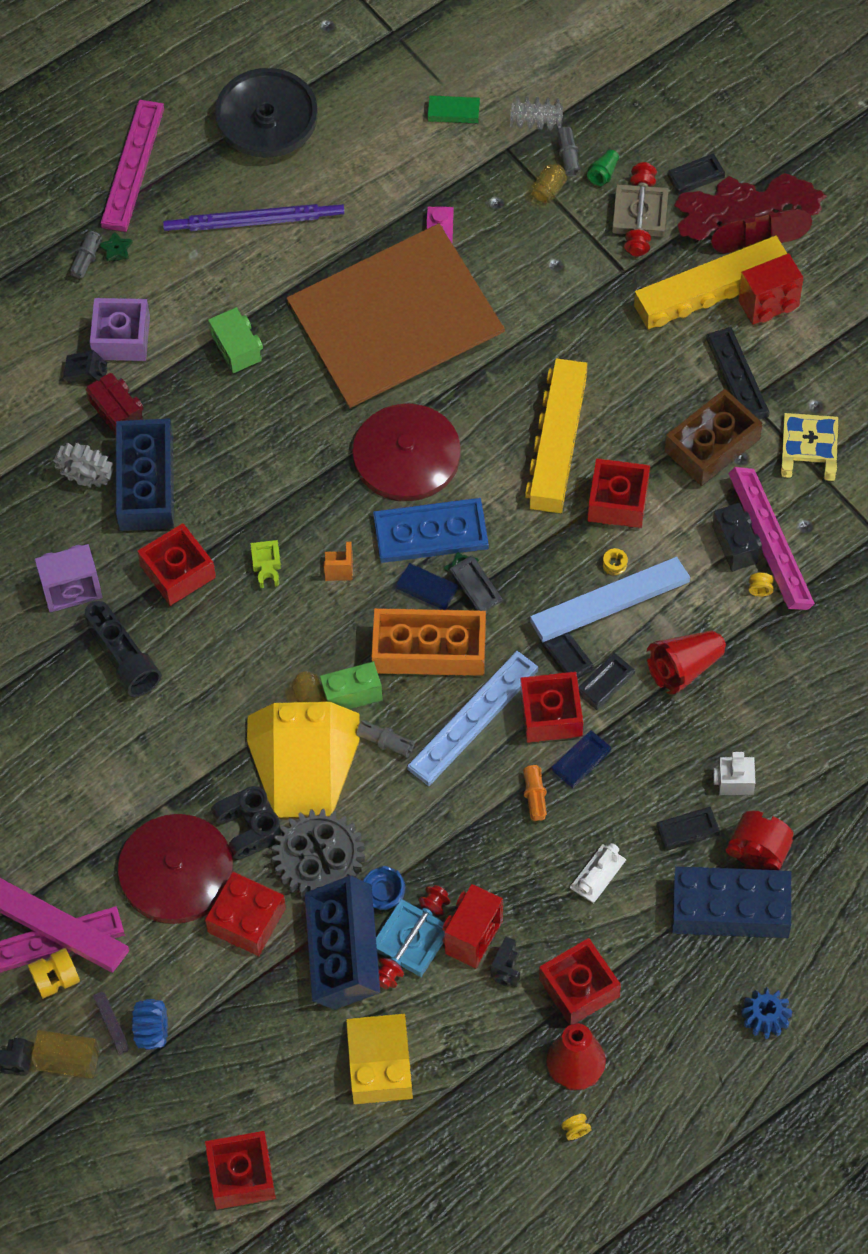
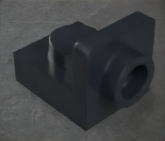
[63,350,107,383]
[491,936,520,987]

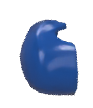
[363,866,406,910]

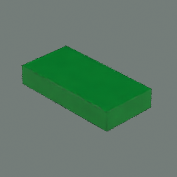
[428,95,480,123]

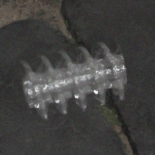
[510,95,563,131]

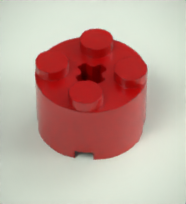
[726,811,794,870]

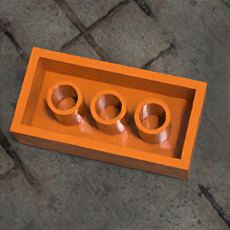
[372,608,486,676]

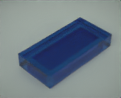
[396,563,458,610]
[552,730,612,788]

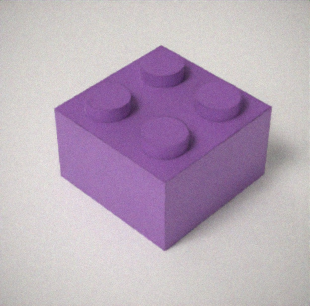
[90,298,150,361]
[35,544,103,612]

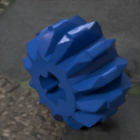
[741,987,792,1039]
[132,999,168,1050]

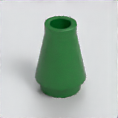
[587,149,619,186]

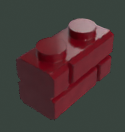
[85,373,144,435]

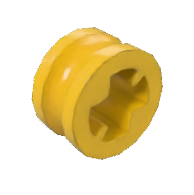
[602,548,628,576]
[749,573,773,597]
[561,1114,592,1140]

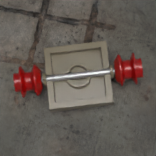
[613,162,668,257]

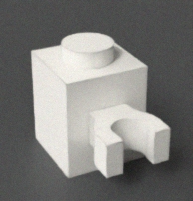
[713,752,755,795]

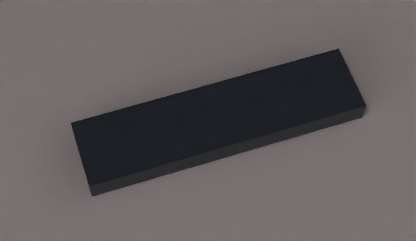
[706,327,770,420]

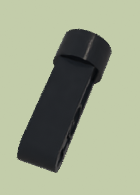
[85,601,162,697]

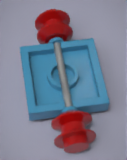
[376,885,451,989]

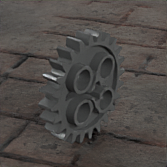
[272,809,365,897]

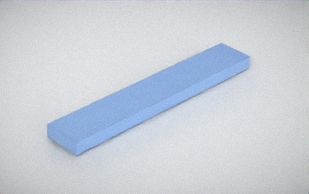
[530,557,690,642]
[407,651,538,786]

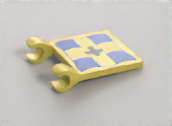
[781,413,838,481]

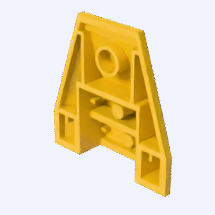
[247,702,360,820]

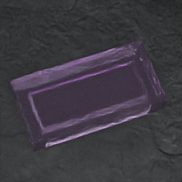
[93,991,129,1055]

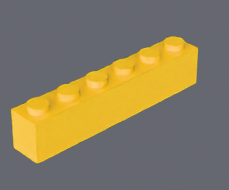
[634,236,787,330]
[525,358,587,513]

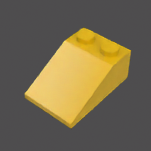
[347,1014,413,1104]

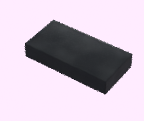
[667,153,725,195]
[449,555,503,612]
[540,632,594,679]
[579,653,635,710]
[656,806,720,851]

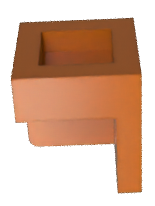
[324,542,353,581]

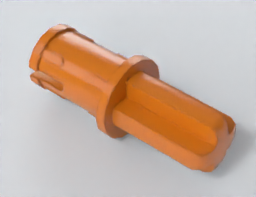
[523,765,547,821]

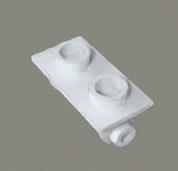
[570,843,626,904]

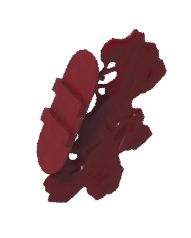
[674,173,827,253]

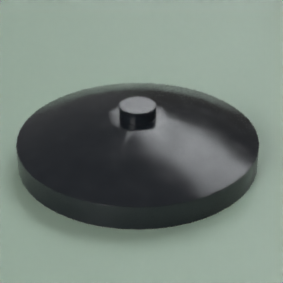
[215,68,318,158]

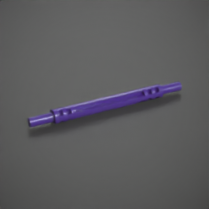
[163,204,344,231]

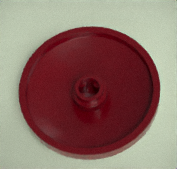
[353,403,461,501]
[118,814,233,924]

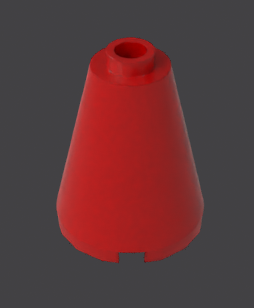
[646,630,726,694]
[547,1023,606,1090]

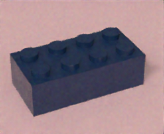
[116,418,174,531]
[672,866,791,938]
[305,875,380,1010]

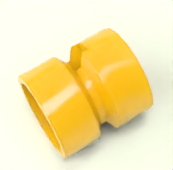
[28,948,80,999]

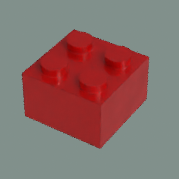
[738,253,804,325]
[588,458,650,528]
[137,523,216,606]
[520,672,583,743]
[205,872,286,956]
[442,884,503,969]
[539,938,621,1025]
[205,1131,276,1210]

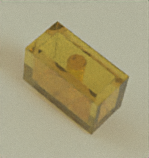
[31,1030,100,1079]

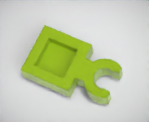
[251,540,281,588]

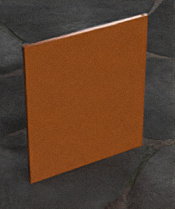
[287,223,505,408]

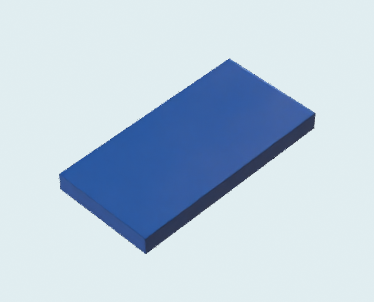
[373,498,489,563]

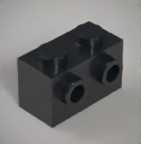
[712,503,762,572]

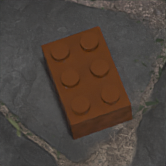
[665,389,762,486]

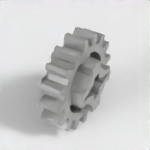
[54,443,113,487]

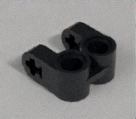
[211,786,281,859]

